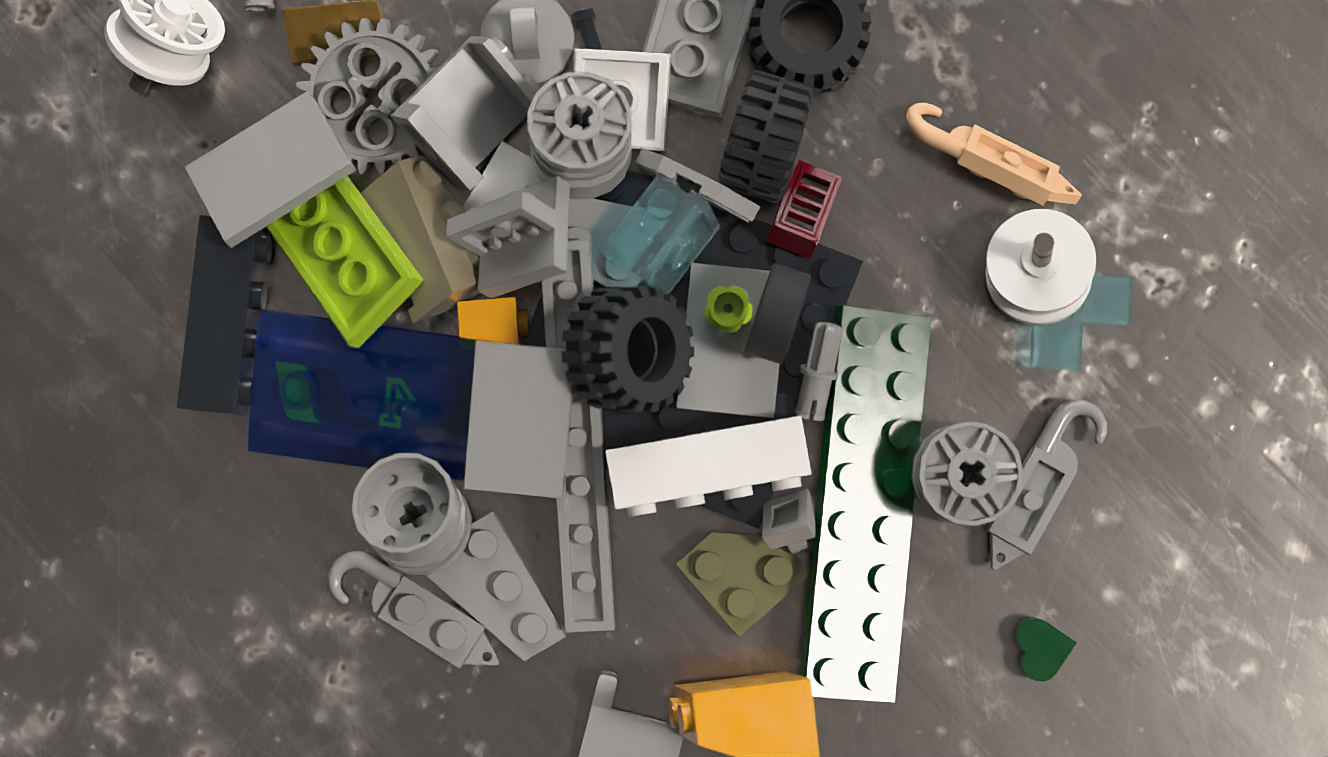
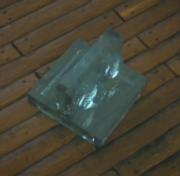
[599,173,720,294]

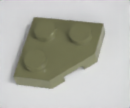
[675,532,810,637]

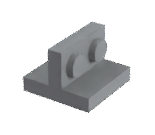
[446,176,570,298]

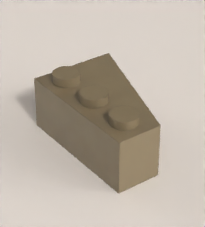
[360,155,480,324]

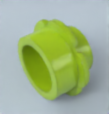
[704,285,753,333]

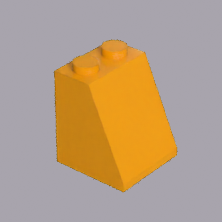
[668,671,819,757]

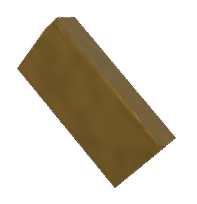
[282,0,383,64]

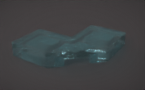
[1030,275,1133,371]

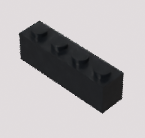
[177,215,273,416]

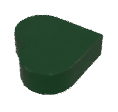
[1014,617,1077,682]

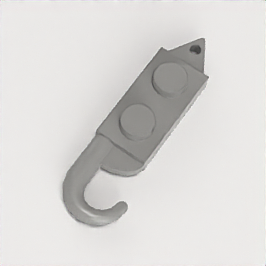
[985,400,1107,570]
[328,551,500,669]

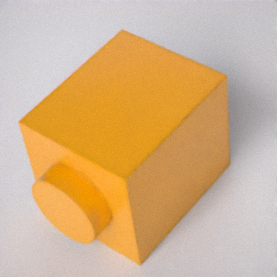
[457,297,530,353]

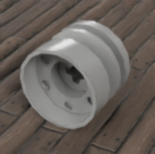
[528,72,632,199]
[911,422,1023,526]
[352,453,472,575]

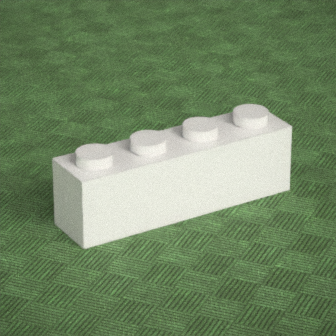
[605,416,812,517]

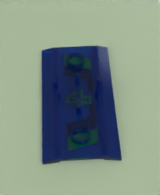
[248,309,485,481]

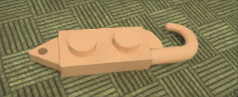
[906,103,1082,206]

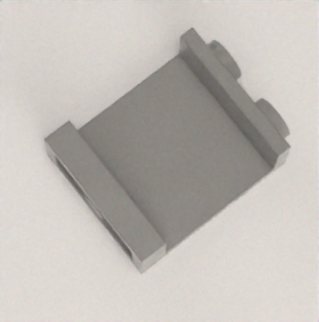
[391,36,540,191]

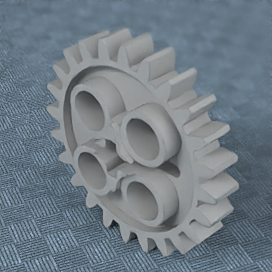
[296,18,440,175]

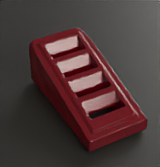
[766,160,843,259]

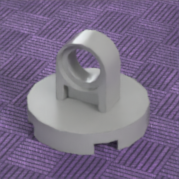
[480,0,575,87]

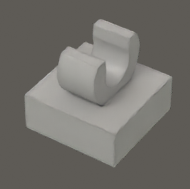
[762,489,815,554]

